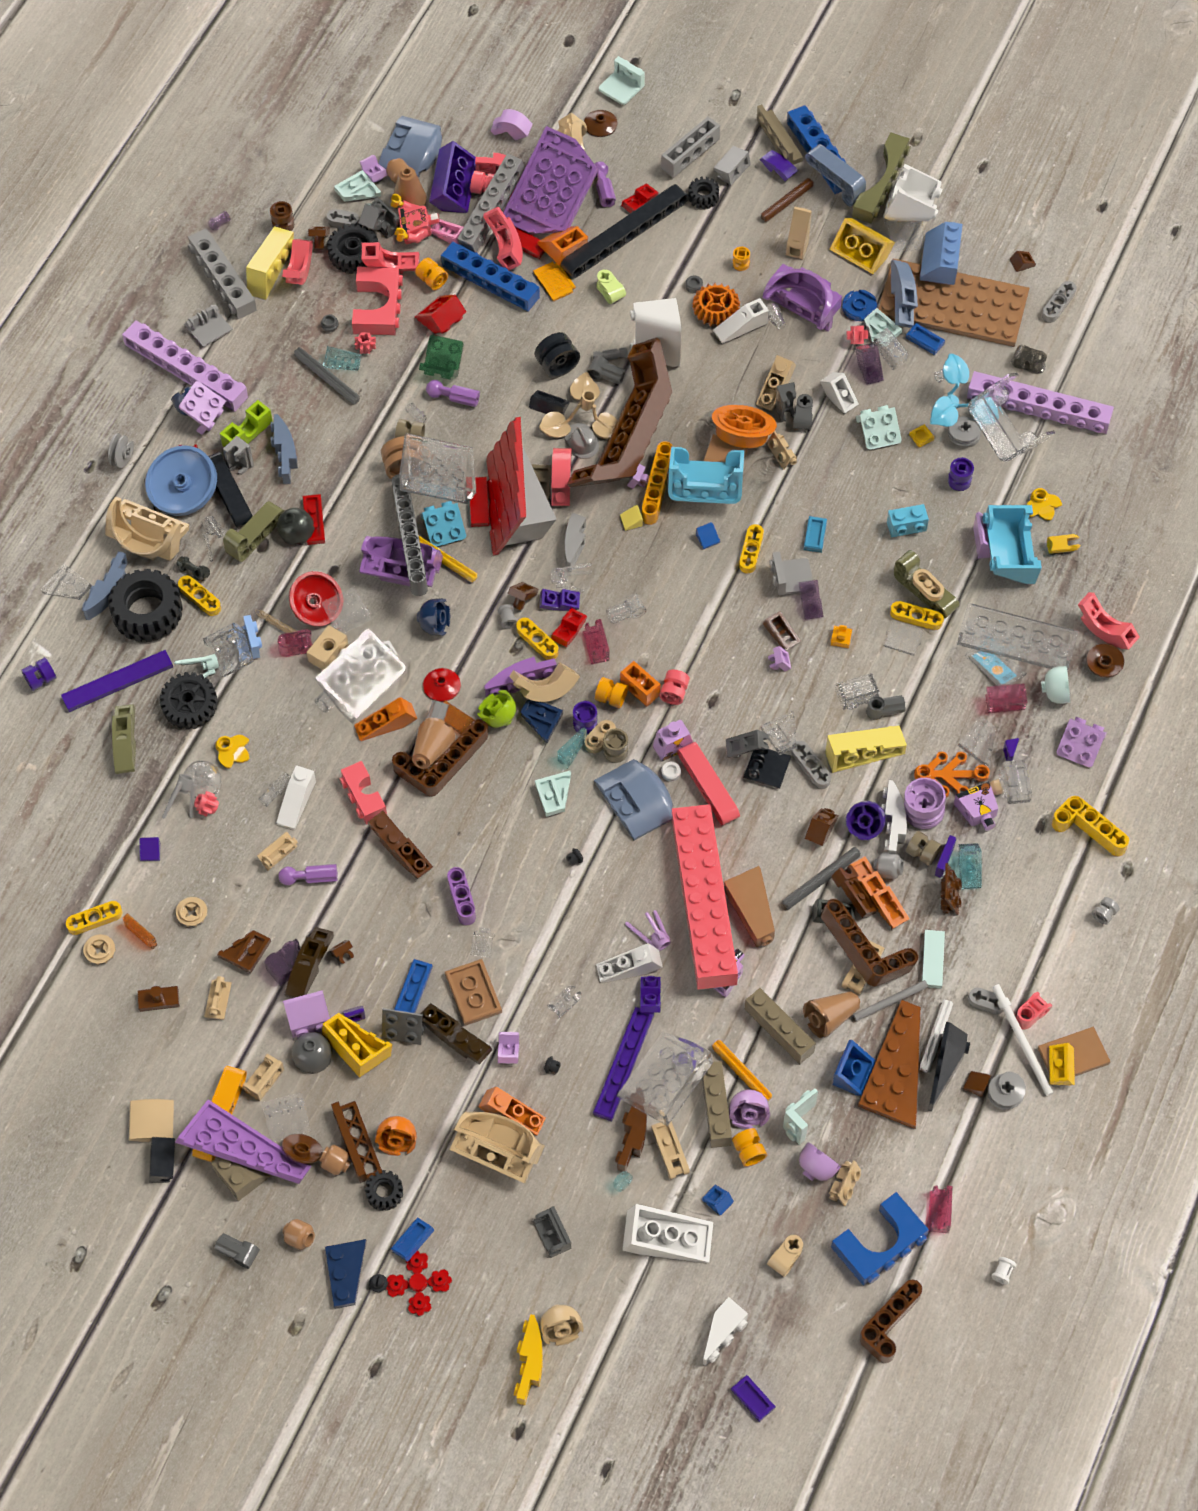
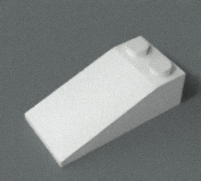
[623,1204,713,1263]

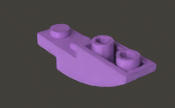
[484,657,557,697]

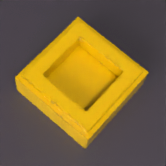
[909,424,935,448]

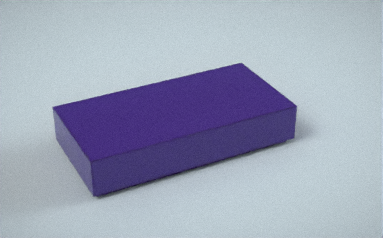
[935,835,956,878]
[731,1375,776,1422]

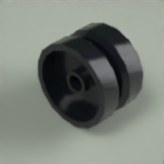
[534,332,580,378]

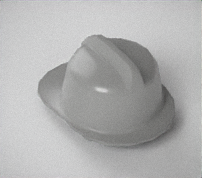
[565,423,599,459]

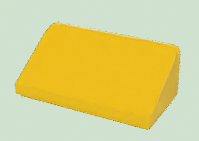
[1049,1043,1075,1086]

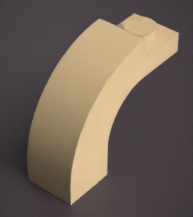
[509,662,580,702]

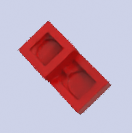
[621,183,659,213]
[551,608,587,647]

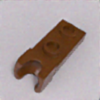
[831,865,879,918]

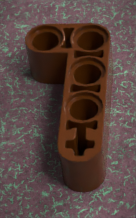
[860,1279,922,1363]

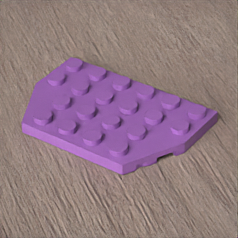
[503,126,599,234]

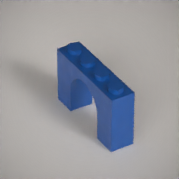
[831,1192,929,1286]

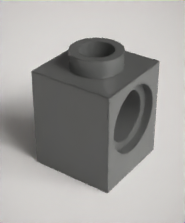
[358,201,387,230]

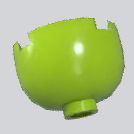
[478,690,516,728]

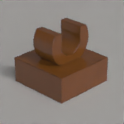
[329,940,354,964]

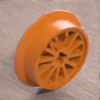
[712,405,777,448]

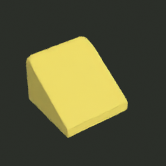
[620,505,643,531]

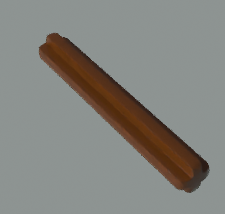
[761,178,814,222]

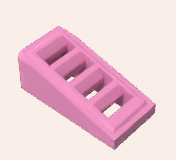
[431,219,464,244]

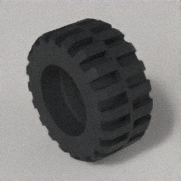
[108,569,183,642]

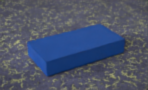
[906,323,945,355]
[391,1217,434,1262]

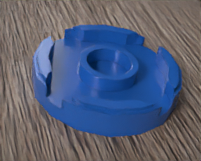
[842,290,877,321]

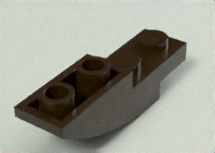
[284,927,334,998]
[420,1003,492,1065]

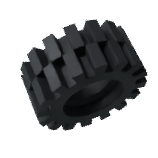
[688,176,719,210]
[365,1170,403,1211]

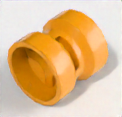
[732,246,750,271]

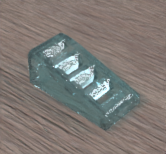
[323,346,362,371]
[557,728,587,769]

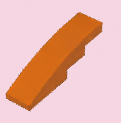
[850,856,910,929]

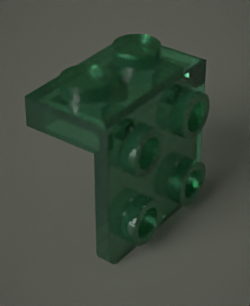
[419,335,464,380]

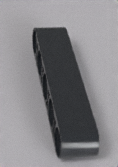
[208,451,253,528]

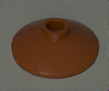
[584,110,618,137]
[1086,644,1125,678]
[282,1134,323,1163]

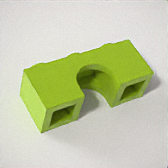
[219,400,273,447]

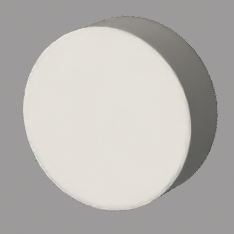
[661,762,681,782]

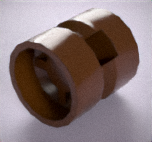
[270,201,295,231]

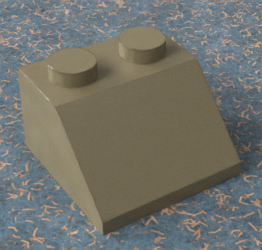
[211,1157,272,1201]

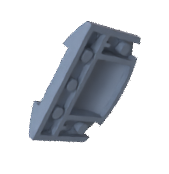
[379,116,442,177]
[594,759,673,840]

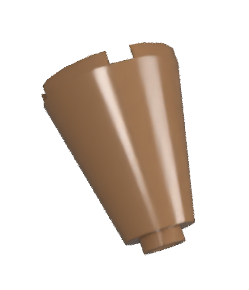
[393,167,427,210]
[412,718,455,769]
[803,992,860,1038]

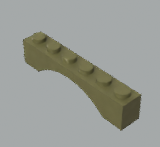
[852,132,911,224]

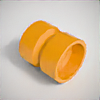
[415,258,448,290]
[594,677,628,709]
[732,1128,768,1167]

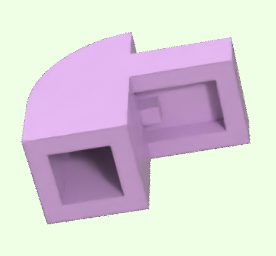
[491,109,532,140]

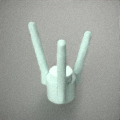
[174,654,219,678]

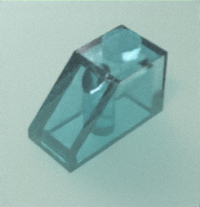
[959,843,982,889]

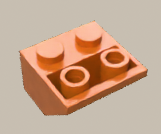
[538,226,588,266]

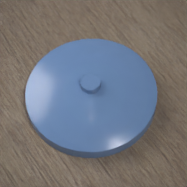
[145,446,217,516]

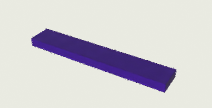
[61,650,173,712]
[593,1006,654,1122]

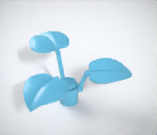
[930,354,998,427]

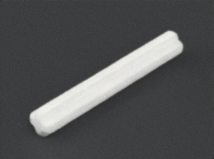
[919,1000,953,1073]

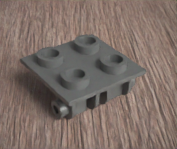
[382,1008,424,1045]

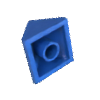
[832,1040,876,1096]

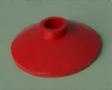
[423,668,461,702]

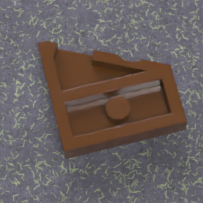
[217,930,271,974]

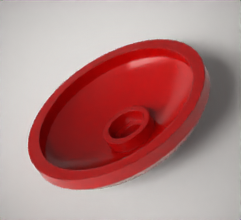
[289,571,343,627]

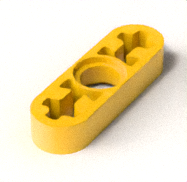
[739,524,764,574]
[178,575,221,616]
[890,601,944,630]
[516,618,559,660]
[66,901,123,935]

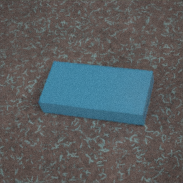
[804,516,827,553]

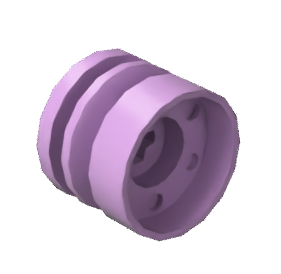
[904,778,946,829]

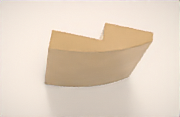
[129,1099,174,1142]

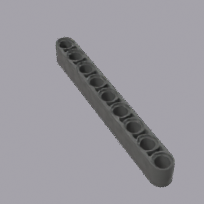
[392,474,428,596]

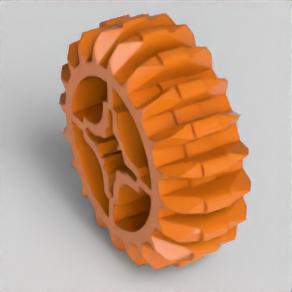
[692,283,740,327]

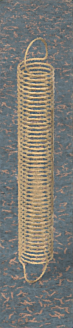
[255,610,300,638]

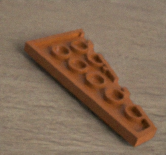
[858,1000,921,1129]

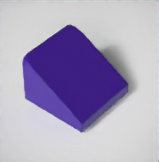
[1003,738,1019,766]
[139,837,161,861]
[343,1006,366,1022]

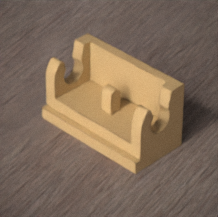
[242,1054,284,1101]

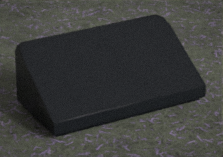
[529,390,570,415]

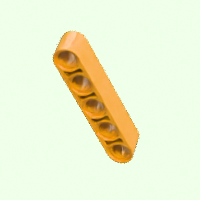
[642,441,673,525]
[192,1065,247,1162]

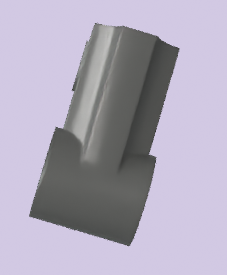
[587,356,625,384]
[866,695,906,720]
[215,1233,260,1269]

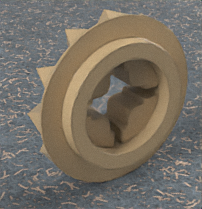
[176,897,207,927]
[83,934,116,965]

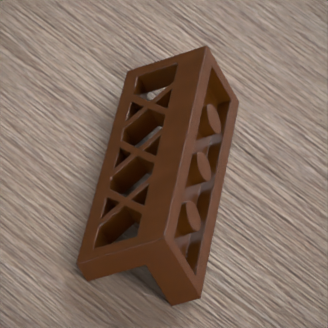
[331,1101,382,1183]

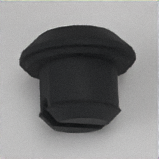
[566,848,583,865]
[544,1056,561,1074]
[369,1274,388,1292]

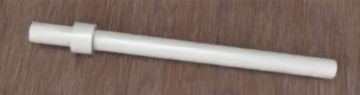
[992,984,1053,1096]

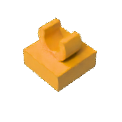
[831,625,852,648]

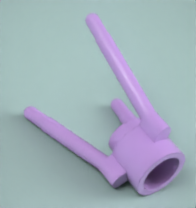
[625,910,671,951]

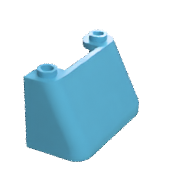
[668,447,744,504]
[983,505,1042,584]

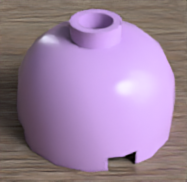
[729,1090,770,1129]
[799,1142,841,1181]

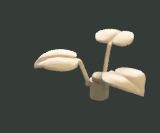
[539,372,618,439]

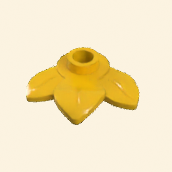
[1027,488,1062,520]
[215,735,250,768]

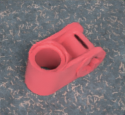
[1016,992,1052,1030]

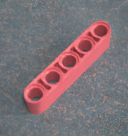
[677,742,740,825]

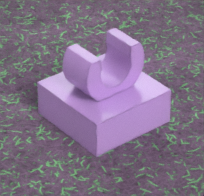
[627,464,650,489]
[768,646,791,671]

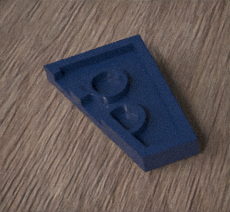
[325,1239,367,1309]

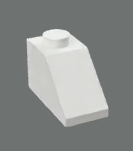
[820,372,859,413]

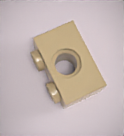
[307,625,349,672]

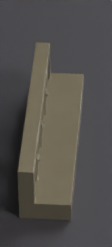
[756,104,803,165]

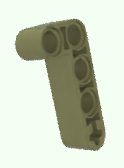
[223,501,285,562]
[893,550,960,618]

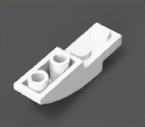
[881,780,907,854]

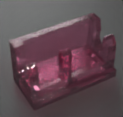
[583,619,610,665]
[985,683,1028,713]
[928,1185,953,1233]

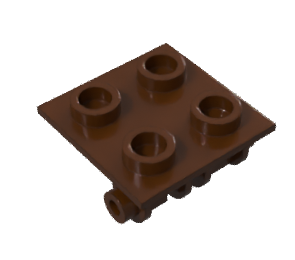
[940,863,962,915]

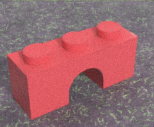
[339,761,387,824]

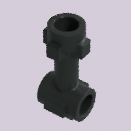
[176,556,210,580]

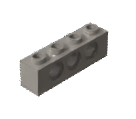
[661,117,720,178]

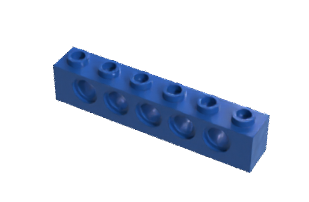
[787,105,846,194]
[441,241,540,312]

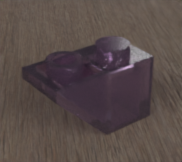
[855,343,884,385]
[264,939,300,986]

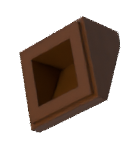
[1010,251,1036,272]
[963,1071,991,1097]

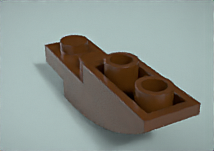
[368,811,433,879]
[615,1088,647,1173]

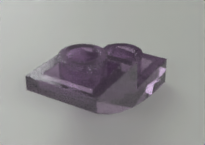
[798,579,824,620]

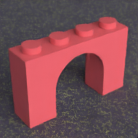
[352,267,403,335]

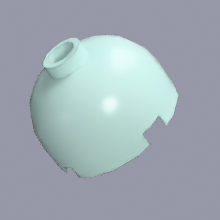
[1041,666,1071,704]

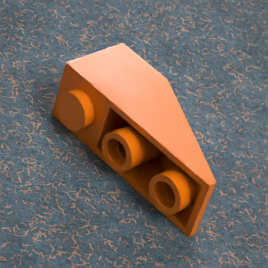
[354,697,417,741]
[478,1086,546,1136]

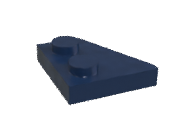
[521,698,563,743]

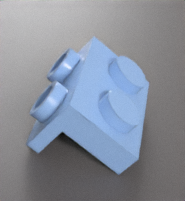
[234,615,262,661]

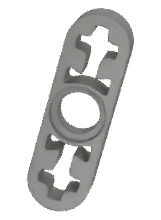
[1042,281,1077,323]
[791,741,831,789]

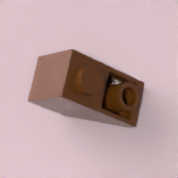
[804,808,839,846]

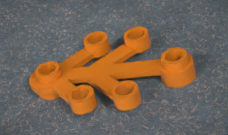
[914,751,990,798]

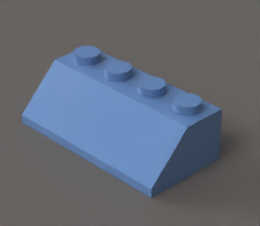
[920,222,963,285]

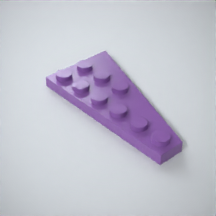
[175,1100,311,1184]

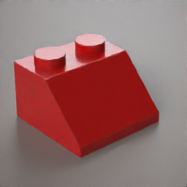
[415,294,467,334]

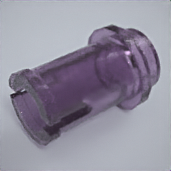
[208,211,231,230]

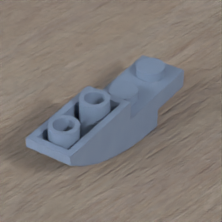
[891,260,918,328]
[271,414,298,484]
[82,551,128,620]

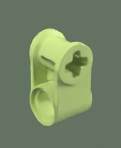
[597,270,626,304]

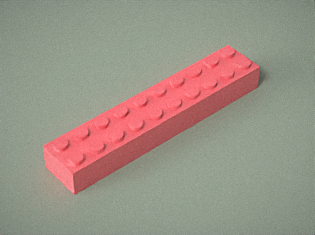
[672,804,738,990]

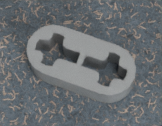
[327,209,360,229]
[968,988,1003,1014]

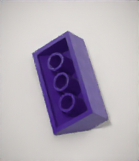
[429,141,476,213]

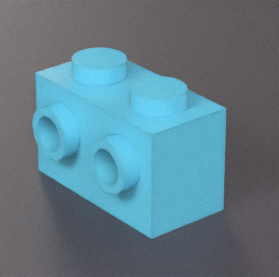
[887,504,929,538]

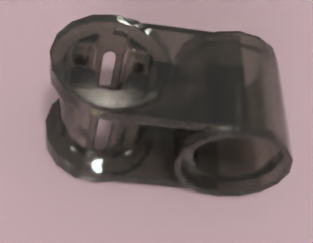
[1011,345,1047,374]

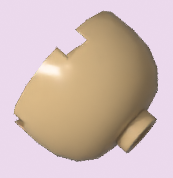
[540,1305,584,1345]

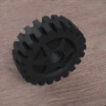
[327,223,378,274]
[160,672,218,729]

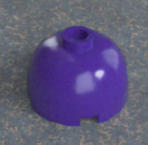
[846,801,886,840]

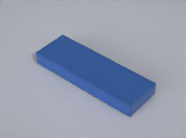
[394,959,433,1013]

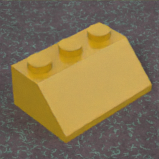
[829,218,895,274]

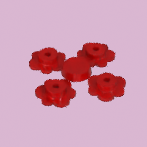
[386,1251,452,1316]

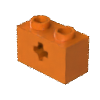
[620,661,661,707]

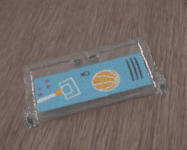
[965,640,1027,692]

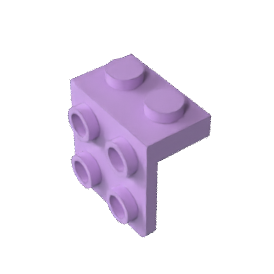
[179,381,226,435]
[1057,717,1107,767]

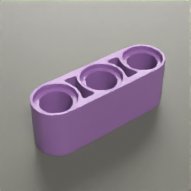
[447,867,476,926]

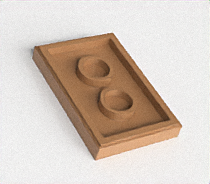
[445,959,502,1026]
[1038,1026,1111,1076]

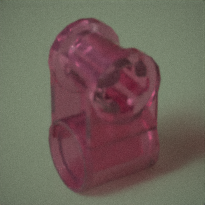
[277,629,313,657]

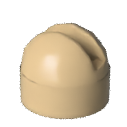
[990,779,1003,795]

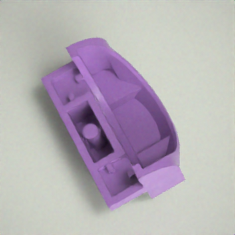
[763,264,842,331]
[359,536,443,588]

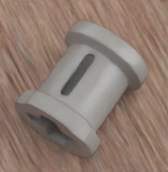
[498,604,518,629]

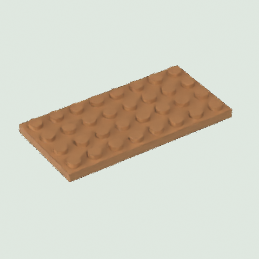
[879,258,1030,347]

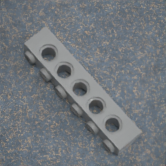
[457,154,525,253]
[188,228,257,319]

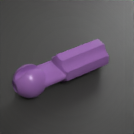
[595,161,616,207]
[426,380,480,407]
[279,864,338,885]

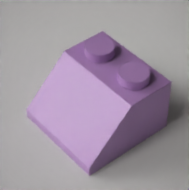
[283,990,330,1038]

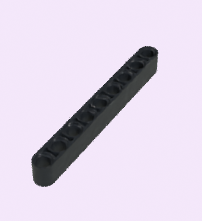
[560,184,689,279]

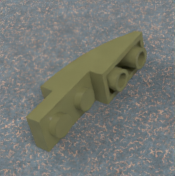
[112,704,136,774]

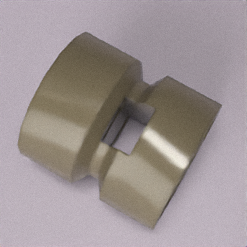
[395,419,425,446]
[603,728,628,763]
[905,831,942,866]

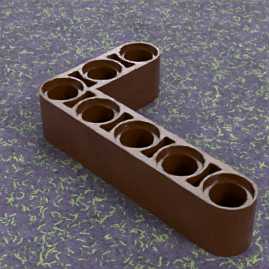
[392,719,488,797]
[821,899,919,987]

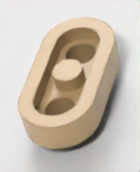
[913,569,944,601]
[585,720,616,753]

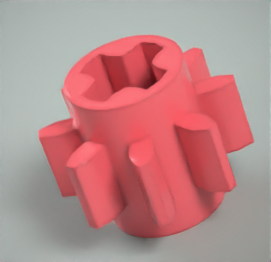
[846,325,868,344]
[355,332,376,354]
[194,791,219,817]

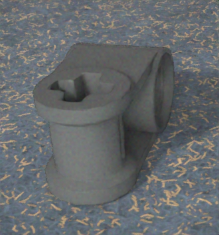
[793,394,813,430]

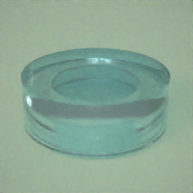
[613,1171,633,1192]

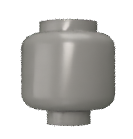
[874,853,904,879]

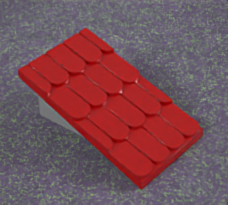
[486,417,557,556]

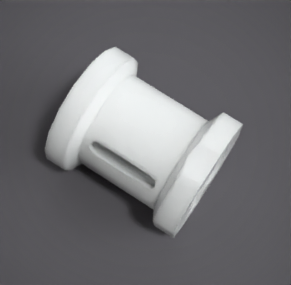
[992,1257,1017,1285]

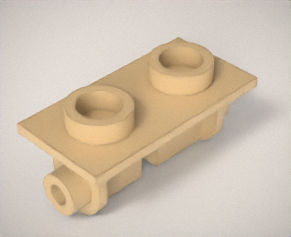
[767,431,797,470]
[257,831,298,871]
[204,976,232,1020]
[829,1160,861,1206]

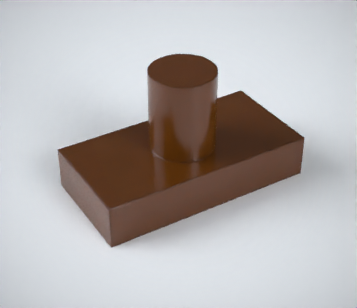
[308,226,330,249]
[508,582,539,610]
[138,986,180,1012]

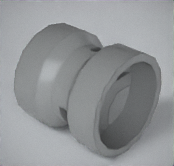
[1092,897,1120,925]

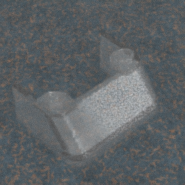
[968,373,1055,462]

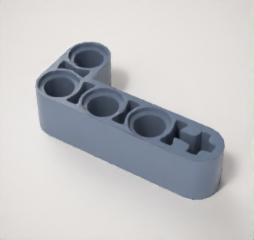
[805,144,866,207]

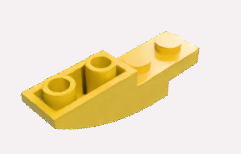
[514,1314,543,1405]

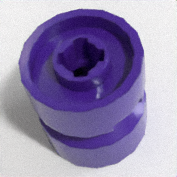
[948,457,974,491]
[21,657,57,691]
[573,701,598,735]

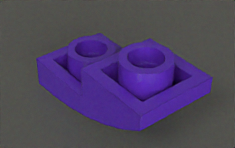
[760,150,798,182]
[539,589,580,611]
[640,976,661,1013]

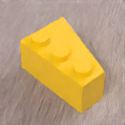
[322,1013,392,1078]

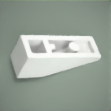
[276,765,316,830]

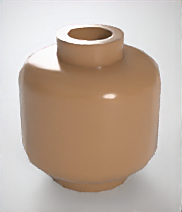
[386,158,409,184]
[319,1145,351,1175]
[283,1219,315,1250]

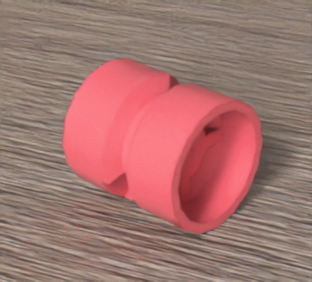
[470,170,495,194]
[659,669,690,705]

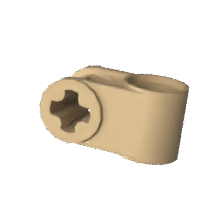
[767,1235,803,1277]

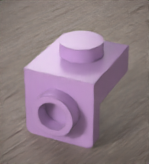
[360,155,387,183]
[498,1032,519,1064]

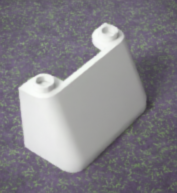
[884,164,942,221]
[630,298,681,367]

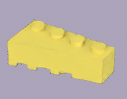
[246,226,294,300]
[825,726,907,773]

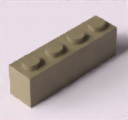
[744,988,816,1065]
[701,1061,732,1148]

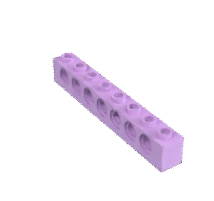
[122,321,248,412]
[967,371,1114,434]

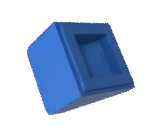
[696,522,720,549]
[702,1184,734,1215]

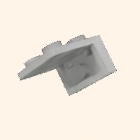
[769,552,814,595]

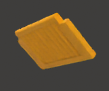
[533,261,576,302]

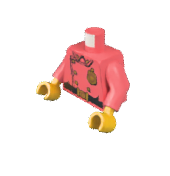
[390,194,440,245]

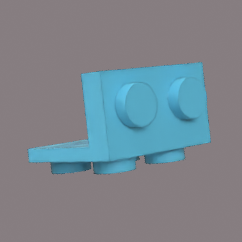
[420,501,466,547]

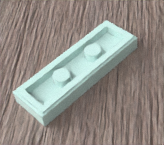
[922,930,945,989]

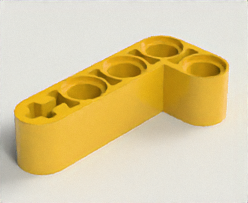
[1052,796,1129,857]

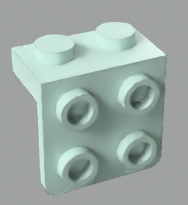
[599,56,645,105]
[856,405,902,450]
[783,1089,818,1145]

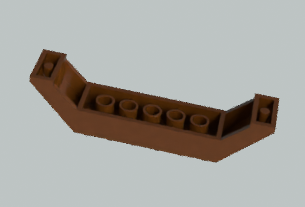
[567,337,672,487]

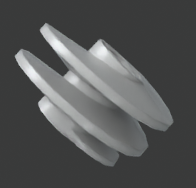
[948,416,981,446]
[108,433,134,468]
[988,1072,1026,1110]

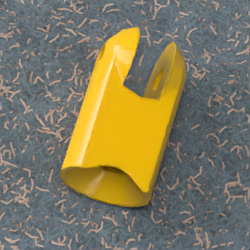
[1047,534,1081,554]

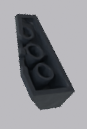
[928,1022,970,1112]

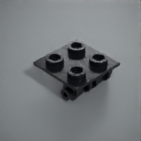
[743,742,792,789]

